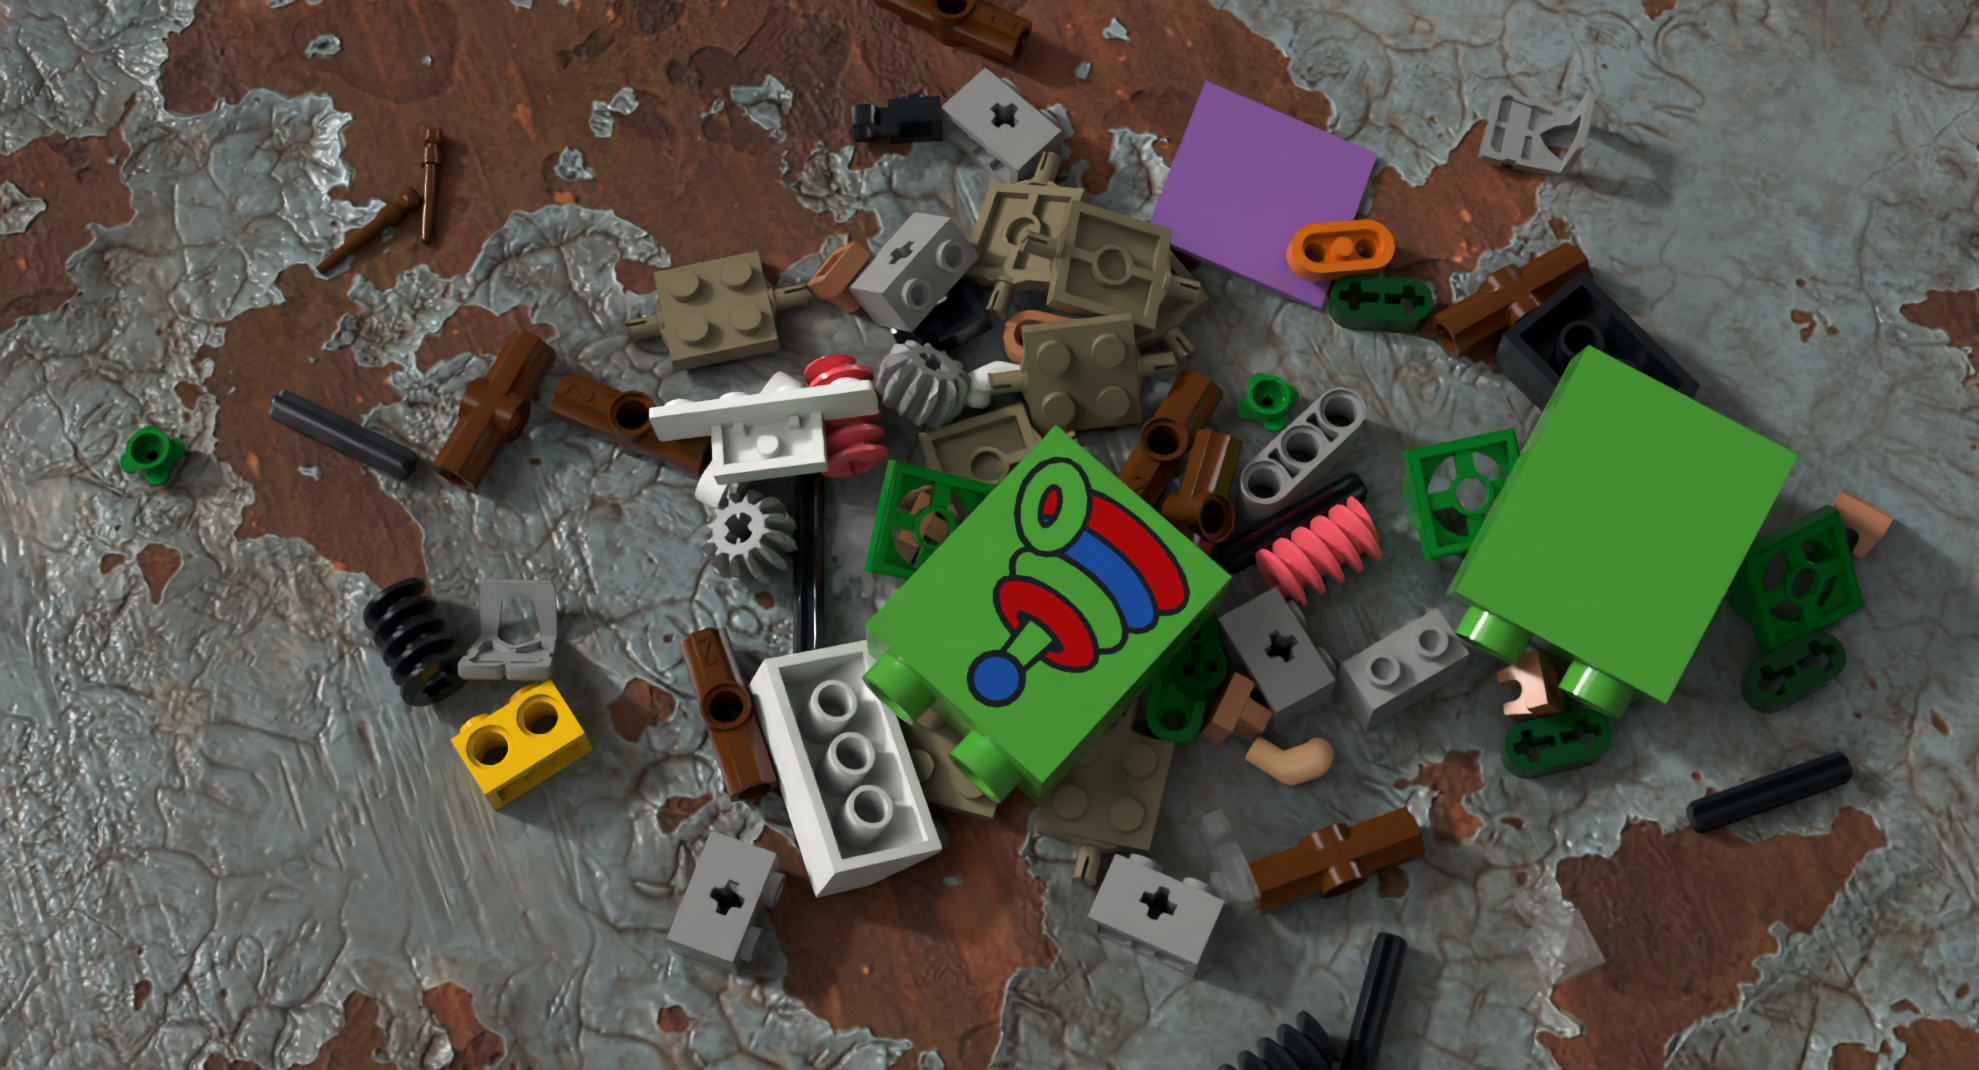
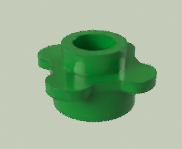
[1236,373,1299,433]
[120,426,186,487]

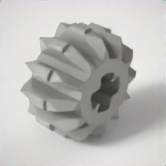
[874,340,971,429]
[701,489,798,587]

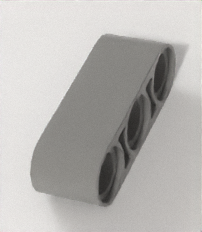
[1236,387,1366,525]

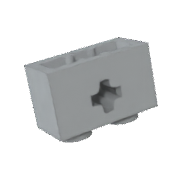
[941,67,1062,183]
[847,212,979,332]
[1217,587,1337,730]
[1334,608,1470,732]
[666,830,786,976]
[1086,854,1225,978]

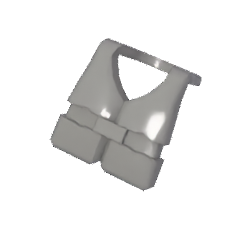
[1478,85,1596,176]
[457,579,558,681]

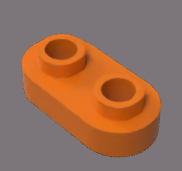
[1286,219,1395,282]

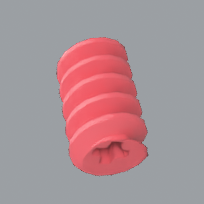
[804,354,889,478]
[1255,496,1383,608]

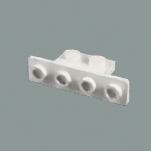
[649,377,879,485]

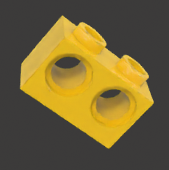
[450,678,593,811]

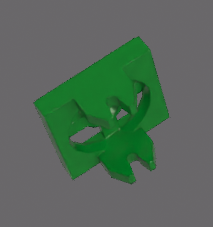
[1402,428,1520,561]
[864,460,998,580]
[1726,504,1864,654]

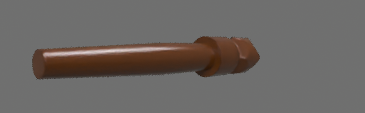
[421,127,444,244]
[316,187,422,275]

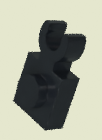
[851,94,943,144]
[890,280,993,353]

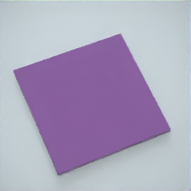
[1149,81,1378,311]

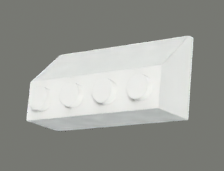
[747,640,942,898]

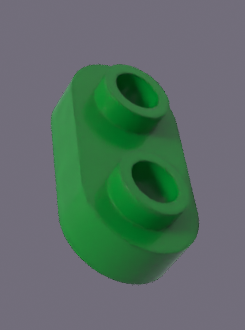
[1145,637,1211,749]

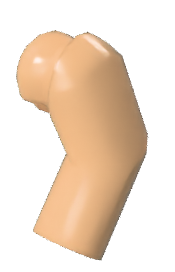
[1245,736,1334,786]

